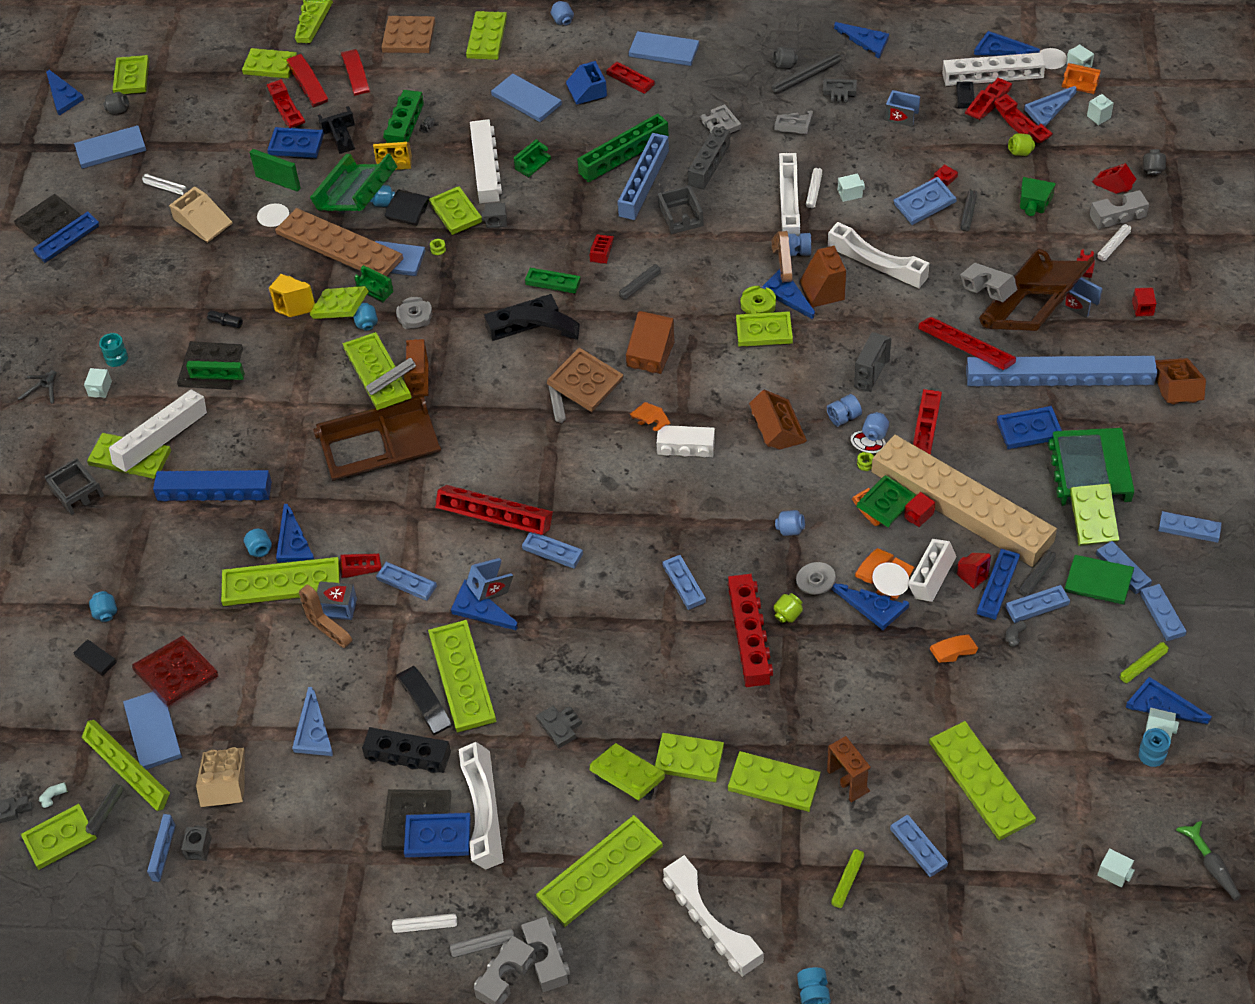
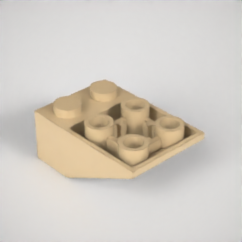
[169,186,233,243]
[196,747,245,807]

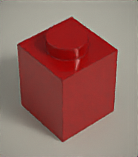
[1132,287,1157,317]
[904,492,935,527]

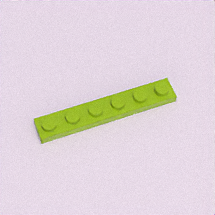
[81,720,170,811]

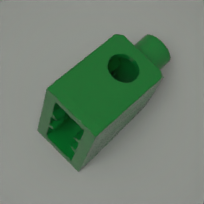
[1020,177,1056,216]

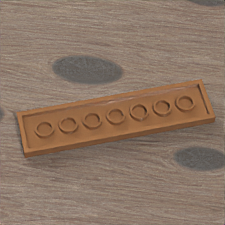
[275,208,404,276]

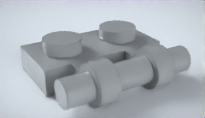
[700,104,741,133]

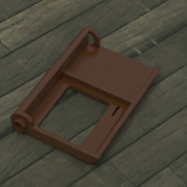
[979,249,1095,331]
[313,395,441,481]

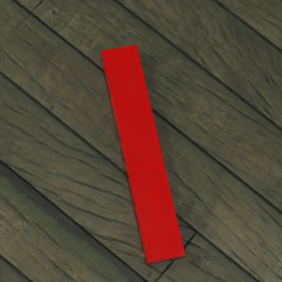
[918,317,1016,370]

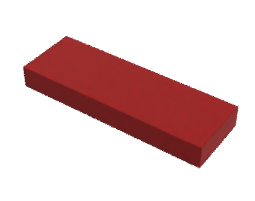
[606,61,655,94]

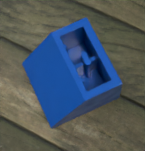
[566,61,607,105]

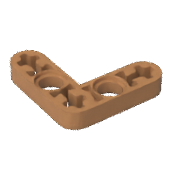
[772,231,792,283]
[299,584,352,648]

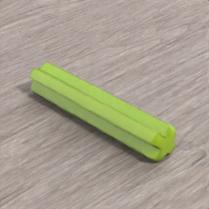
[1119,642,1169,683]
[831,849,864,908]

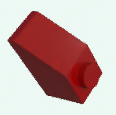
[1092,163,1137,194]
[957,553,991,589]

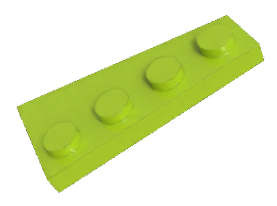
[295,0,333,43]

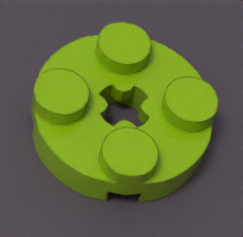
[740,286,776,314]

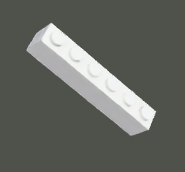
[470,119,502,204]
[109,389,207,472]

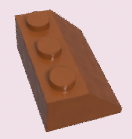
[749,389,807,450]

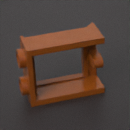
[404,339,429,397]
[827,736,871,802]

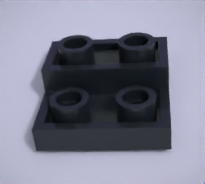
[384,189,430,226]

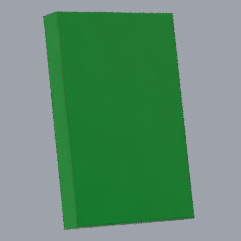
[250,149,301,192]
[856,475,916,528]
[1065,555,1134,605]

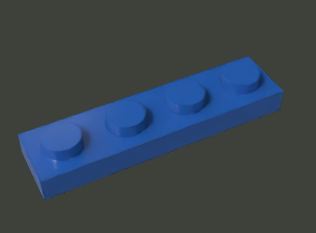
[33,211,99,263]
[977,549,1020,620]

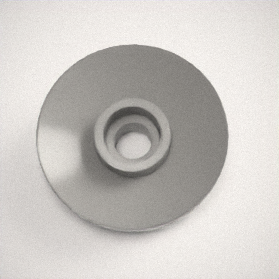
[796,562,836,595]

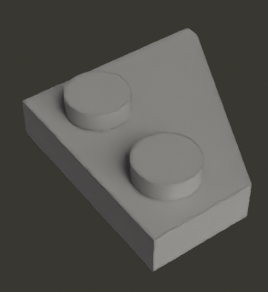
[774,111,813,134]

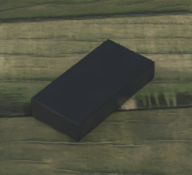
[956,81,974,109]
[73,639,117,676]

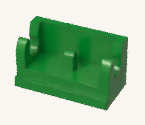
[513,139,551,178]
[355,265,394,303]

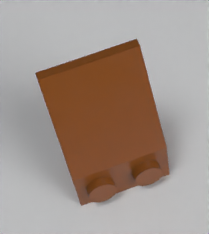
[1155,358,1206,404]

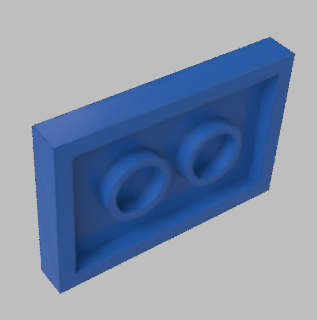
[267,127,324,158]
[997,406,1063,449]
[404,813,471,858]

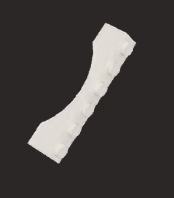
[779,153,800,236]
[828,222,929,288]
[459,742,504,870]
[663,855,764,977]

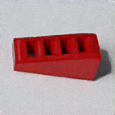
[589,234,614,264]
[340,553,382,578]

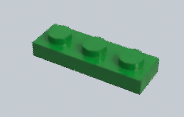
[525,267,581,294]
[186,361,245,380]

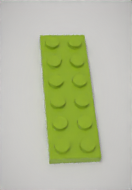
[342,332,411,410]
[221,557,340,606]
[428,620,496,733]
[929,721,1036,841]
[536,815,663,927]

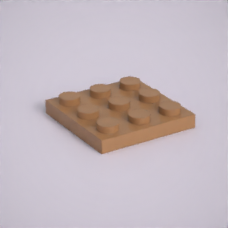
[381,16,436,53]
[547,348,624,412]

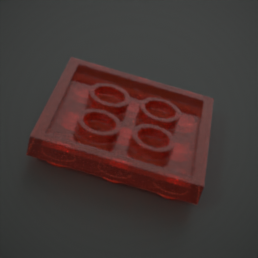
[132,636,218,706]

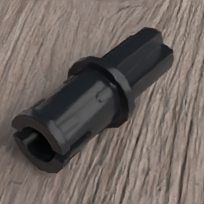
[207,311,243,329]

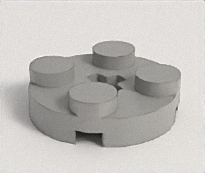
[396,297,432,329]

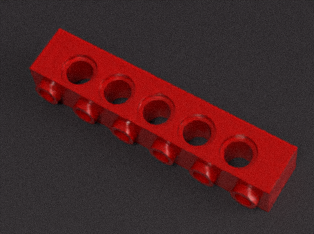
[435,485,553,535]
[728,574,773,687]

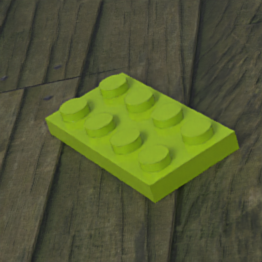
[466,11,507,60]
[87,433,171,479]
[728,751,821,812]

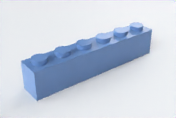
[618,133,669,220]

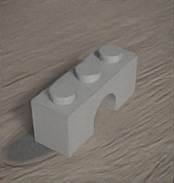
[1090,190,1149,229]
[960,263,1017,302]
[521,917,570,992]
[474,936,536,1004]

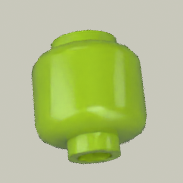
[1008,133,1035,156]
[773,593,803,623]

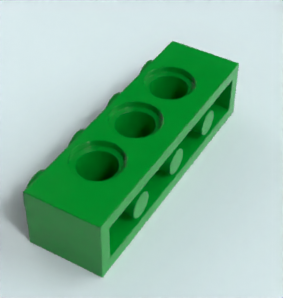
[383,90,424,143]

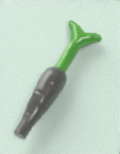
[1176,821,1241,901]

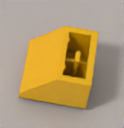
[373,142,412,170]
[269,274,315,317]

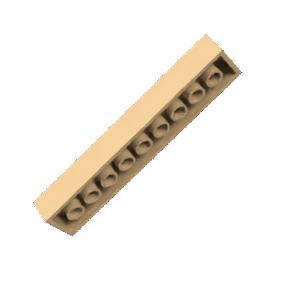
[872,435,1057,567]

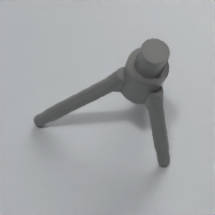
[18,370,56,404]

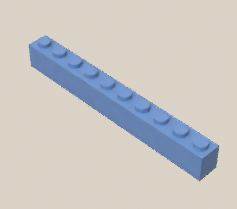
[966,356,1157,386]

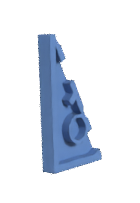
[1024,86,1077,126]
[292,687,333,756]

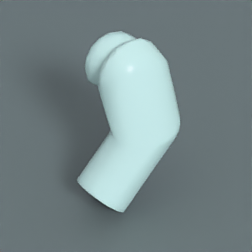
[39,782,68,808]

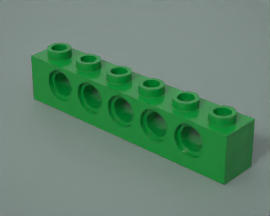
[577,113,669,182]

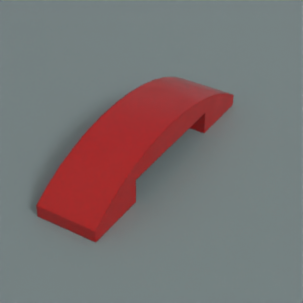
[341,49,370,96]
[266,79,305,128]
[994,94,1053,143]

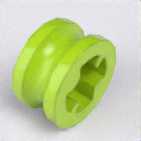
[430,239,446,255]
[857,452,874,471]

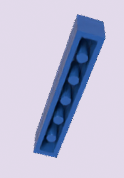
[153,470,272,501]

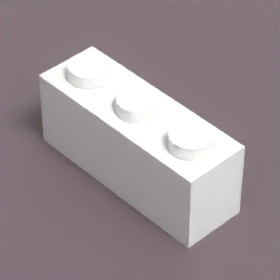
[656,426,715,457]
[908,539,956,602]

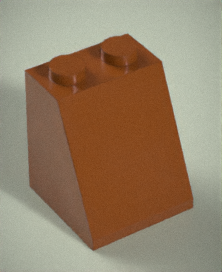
[800,245,846,308]
[626,311,675,374]

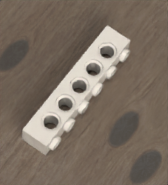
[942,52,1045,86]

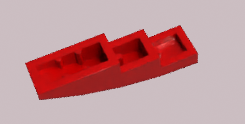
[286,54,328,108]
[965,77,1012,120]
[913,389,942,455]

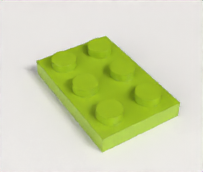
[242,48,297,79]
[113,55,149,94]
[429,186,483,235]
[310,286,369,319]
[736,312,793,347]
[1070,484,1119,546]
[655,733,724,782]
[589,743,665,800]
[21,804,97,870]

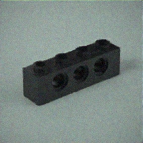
[484,294,559,341]
[362,727,451,773]

